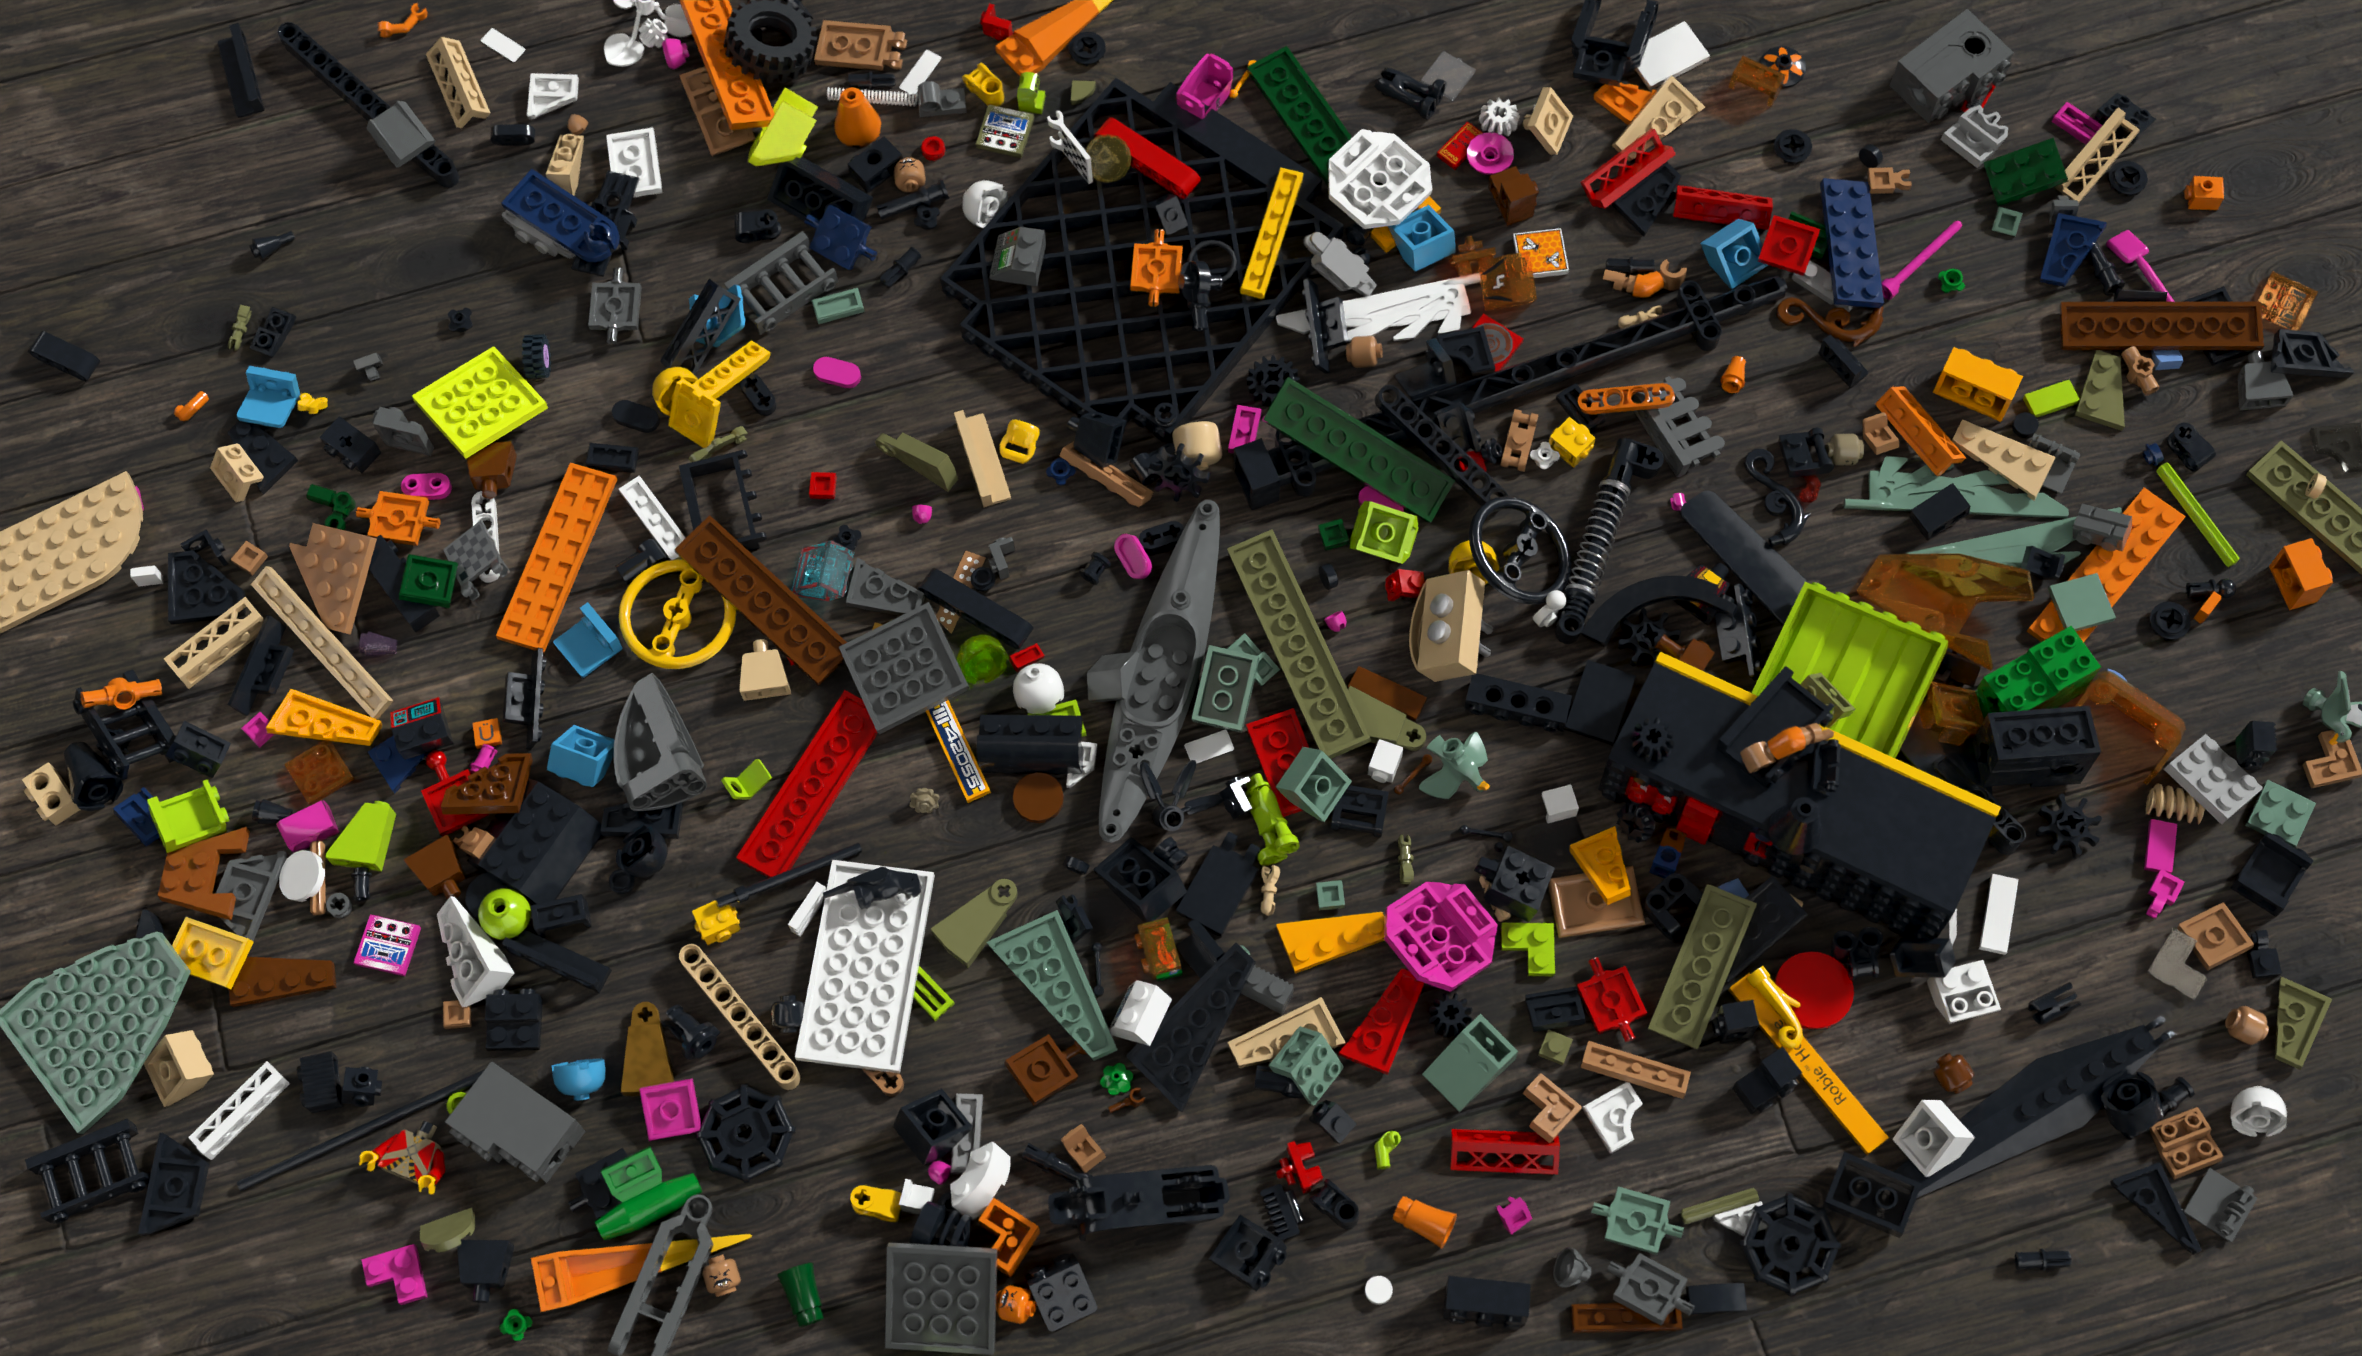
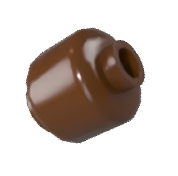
[1934,1053,1974,1094]

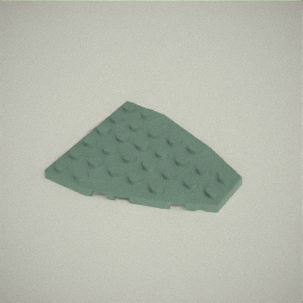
[0,932,191,1134]

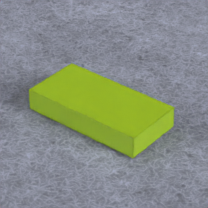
[2023,380,2080,418]

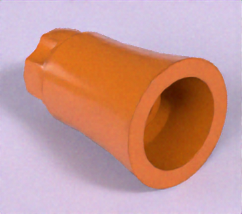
[1393,1196,1457,1249]

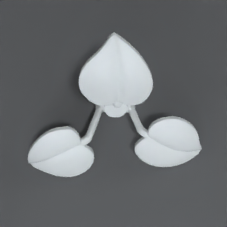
[604,0,692,67]

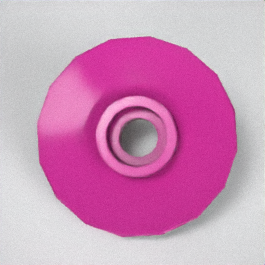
[1467,133,1514,175]

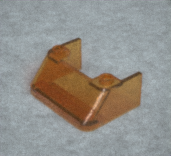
[2074,671,2186,785]

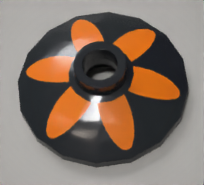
[1759,46,1806,88]

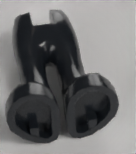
[1374,67,1447,119]

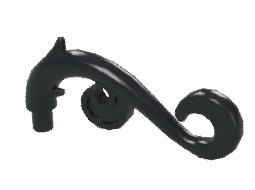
[1744,449,1811,547]

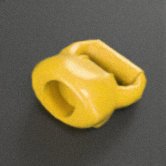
[1000,420,1040,464]

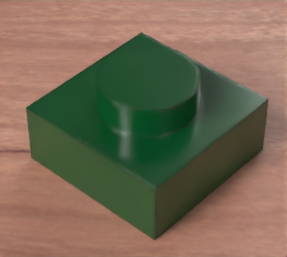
[1318,519,1349,551]

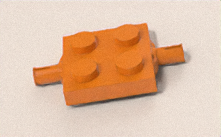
[1131,229,1183,307]
[356,491,440,546]

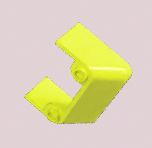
[748,88,818,166]

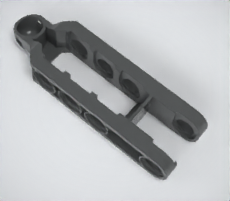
[607,1195,714,1356]

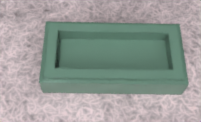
[812,288,865,324]

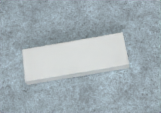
[1979,874,2019,955]

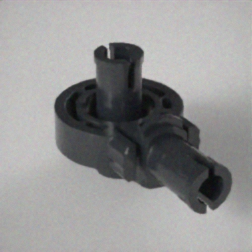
[1178,261,1222,331]

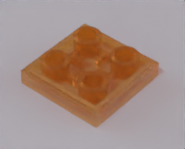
[284,740,355,806]

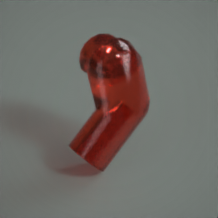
[1799,475,1821,503]

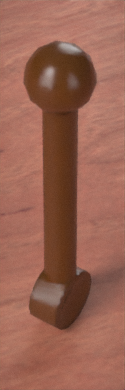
[1394,754,1432,795]

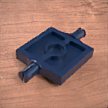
[804,205,877,270]

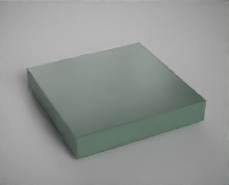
[2048,573,2116,631]

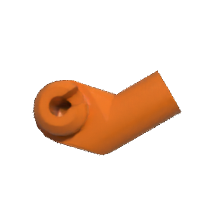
[174,391,209,421]

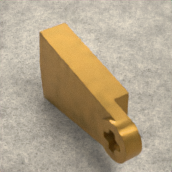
[621,1002,674,1096]

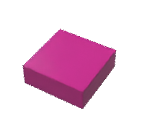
[241,712,275,748]

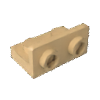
[210,444,264,502]

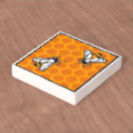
[1513,228,1569,280]

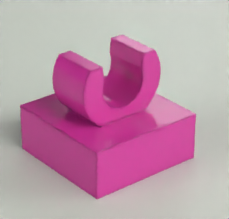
[1497,1197,1532,1235]

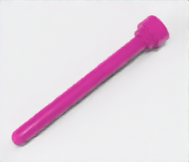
[1881,221,1962,300]

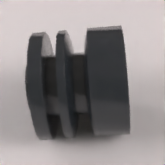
[909,1201,972,1247]

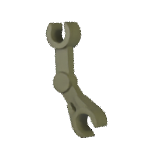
[688,426,748,462]

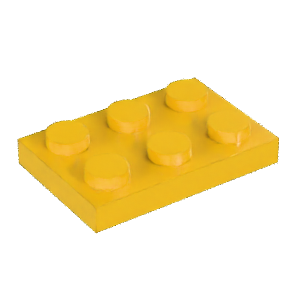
[172,917,254,989]

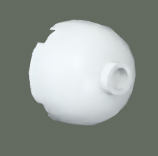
[963,180,1008,229]
[1013,663,1064,714]
[2230,1086,2287,1137]

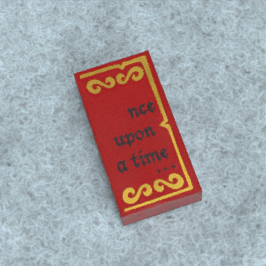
[1437,122,1483,170]

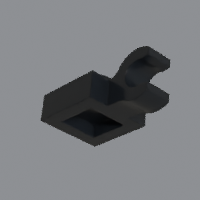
[1056,894,1093,942]
[2247,930,2282,979]

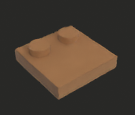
[2177,902,2254,971]

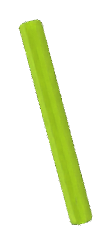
[2156,463,2239,567]

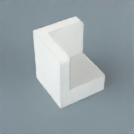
[1542,785,1579,823]
[899,1179,935,1215]

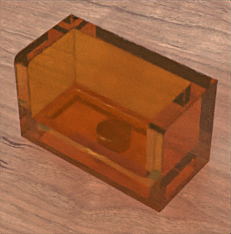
[1729,56,1785,107]

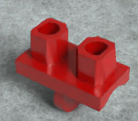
[1276,1141,1323,1194]

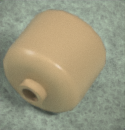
[1172,421,1222,471]

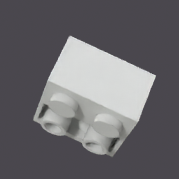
[1927,960,2001,1024]

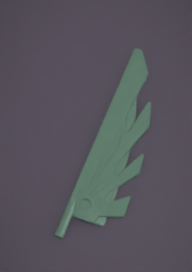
[1844,456,2069,518]
[1906,507,2123,599]

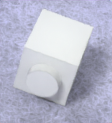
[1368,739,1403,783]

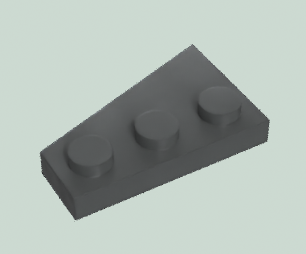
[846,558,925,616]

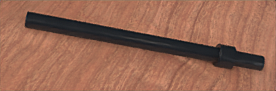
[715,843,862,909]

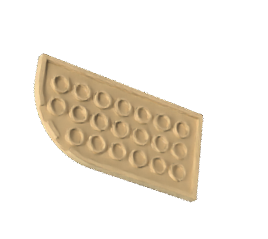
[0,471,143,634]

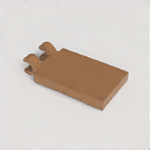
[814,20,907,71]

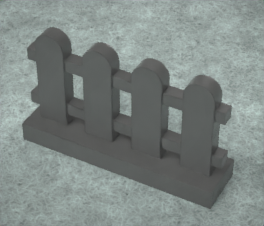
[1632,376,1725,478]

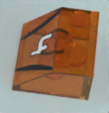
[1478,252,1537,311]

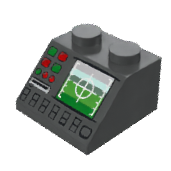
[989,227,1046,286]

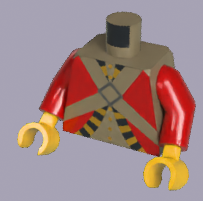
[359,1121,446,1194]

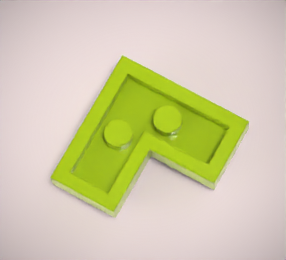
[1501,923,1555,976]

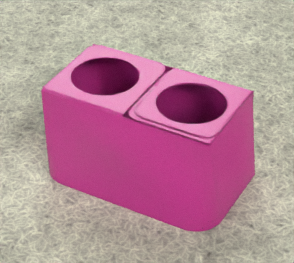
[276,800,339,853]

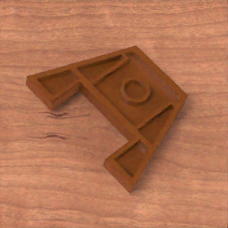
[158,827,250,920]

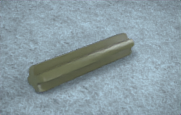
[1681,1188,1759,1224]

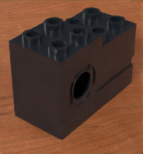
[1972,706,2101,788]

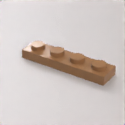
[1059,441,1154,507]
[1581,1041,1691,1099]

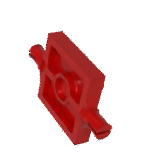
[1577,957,1647,1043]

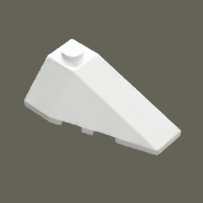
[437,896,514,1007]

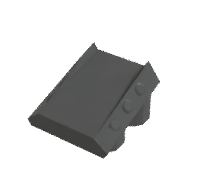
[366,101,435,168]

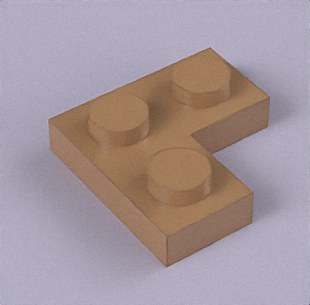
[2303,730,2362,789]
[1523,1073,1582,1143]

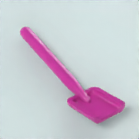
[2106,230,2175,302]

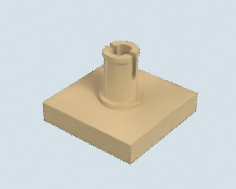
[1523,87,1573,155]

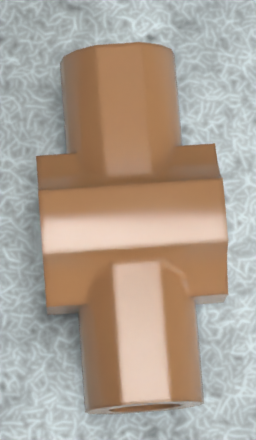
[2121,346,2160,396]

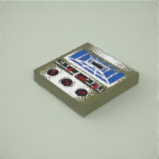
[976,104,1034,158]

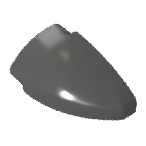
[614,673,707,811]

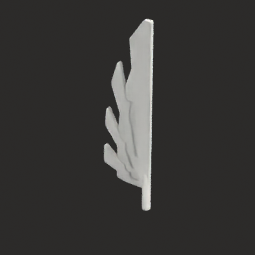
[1276,272,1488,342]

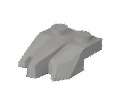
[1940,105,2008,168]

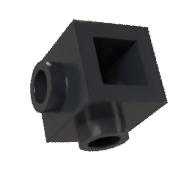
[341,1067,382,1107]

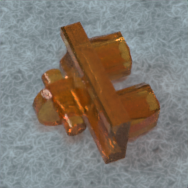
[1449,236,1496,277]

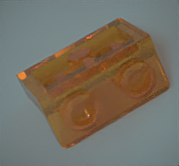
[1134,917,1181,980]

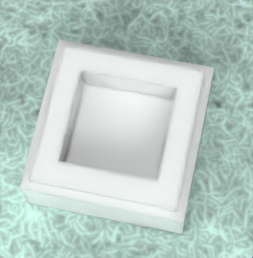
[130,566,163,586]

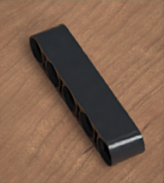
[918,568,1034,650]

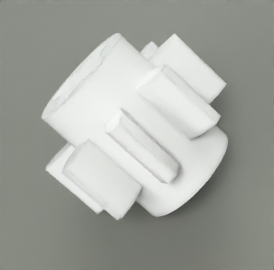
[638,18,668,48]

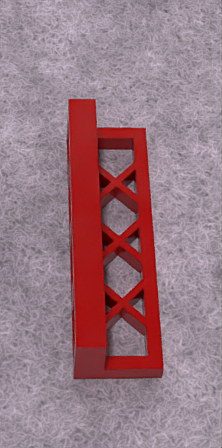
[1580,128,1676,208]
[1673,185,1773,230]
[1451,1129,1560,1174]

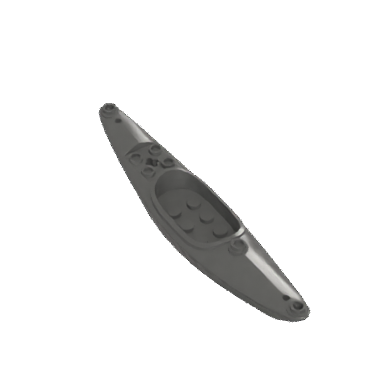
[1099,500,1220,843]

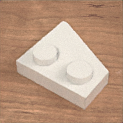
[527,73,579,119]

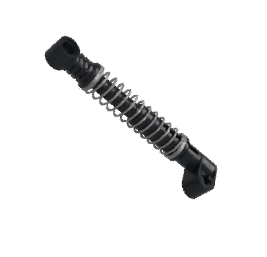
[1555,438,1664,644]

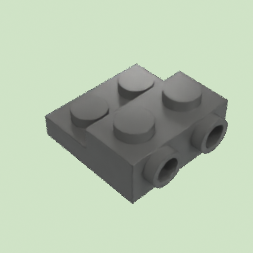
[373,407,434,456]

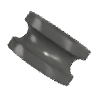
[326,893,352,919]

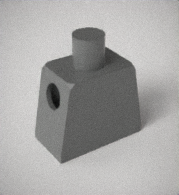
[2238,351,2293,410]

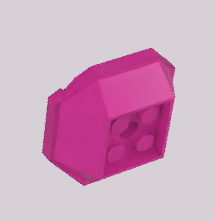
[1384,882,1498,992]

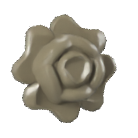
[910,788,939,813]

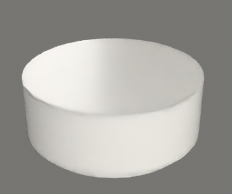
[1365,1276,1392,1305]

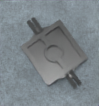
[588,267,642,345]
[1607,1253,1695,1326]

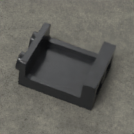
[2230,832,2314,917]

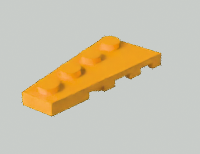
[266,689,383,746]
[1276,912,1385,974]

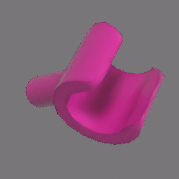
[1670,493,1686,511]

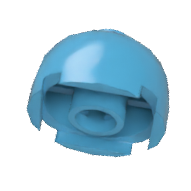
[552,1058,605,1100]

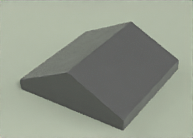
[1087,652,1139,703]

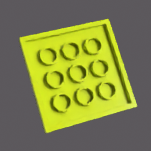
[412,346,548,459]

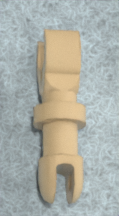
[1618,305,1664,328]
[1260,865,1280,916]

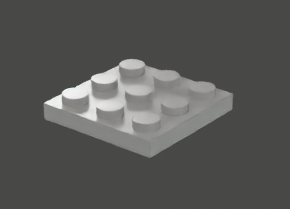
[2164,734,2263,824]

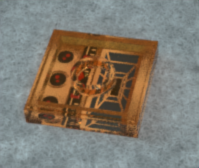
[2257,271,2318,330]

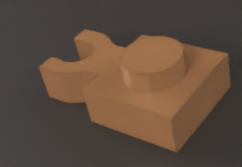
[1867,168,1911,194]
[453,826,494,858]

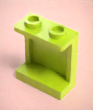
[147,780,229,853]

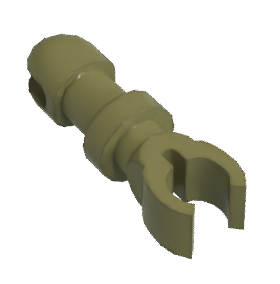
[228,305,252,351]
[1398,835,1414,884]

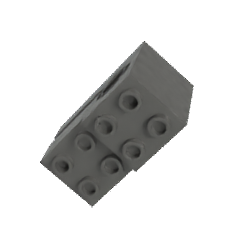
[1890,9,2014,123]
[445,1061,586,1183]

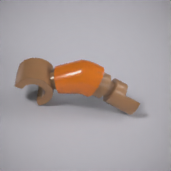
[1603,259,1687,298]
[1741,723,1834,773]

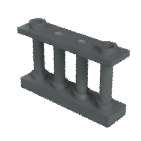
[724,231,838,335]

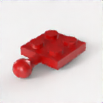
[421,750,489,837]

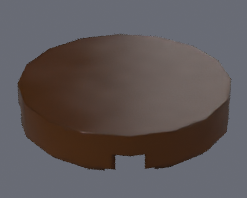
[1013,772,1064,823]

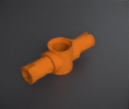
[81,678,162,709]

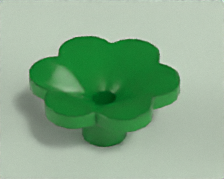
[1100,1063,1133,1096]

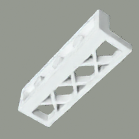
[188,1061,290,1160]

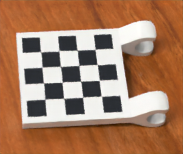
[1047,111,1093,184]

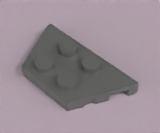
[216,851,288,942]

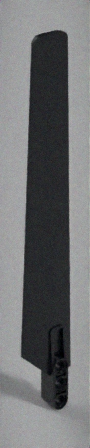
[1680,491,2026,855]

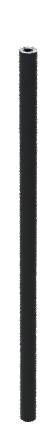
[237,1069,485,1191]

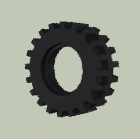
[724,0,817,83]

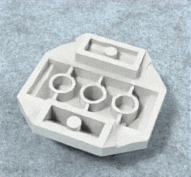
[1328,129,1432,229]

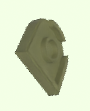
[420,1207,475,1252]

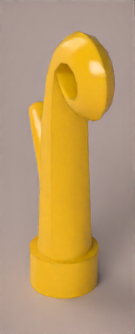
[1746,966,1803,1049]

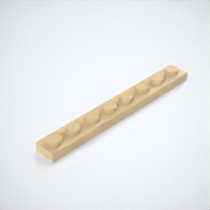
[251,566,393,719]

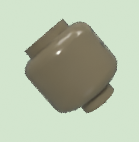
[1825,434,1864,466]

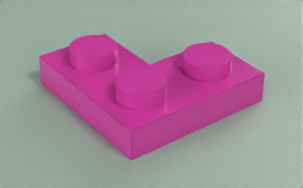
[362,1244,427,1305]

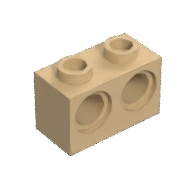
[22,762,81,826]

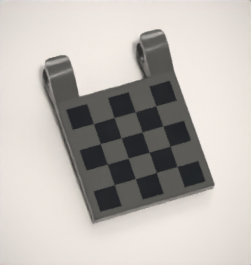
[443,520,510,601]

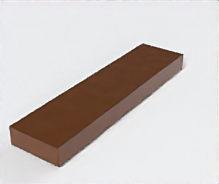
[1571,1303,1682,1333]

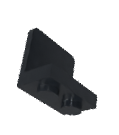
[1024,1253,1097,1331]

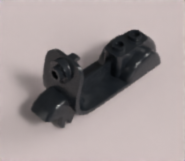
[1048,1165,1230,1241]

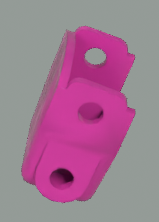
[1176,53,1233,119]

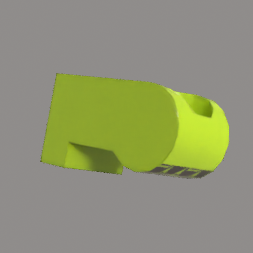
[1017,72,1046,114]

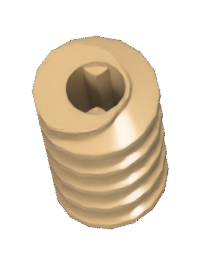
[2146,783,2205,825]

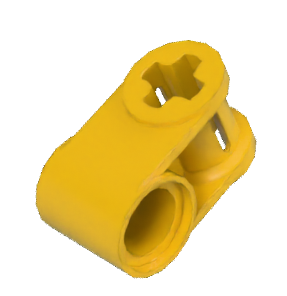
[962,63,1004,106]
[850,1185,902,1222]

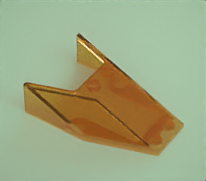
[1857,554,2034,671]

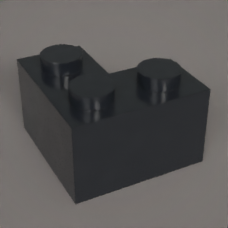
[1732,1047,1802,1114]

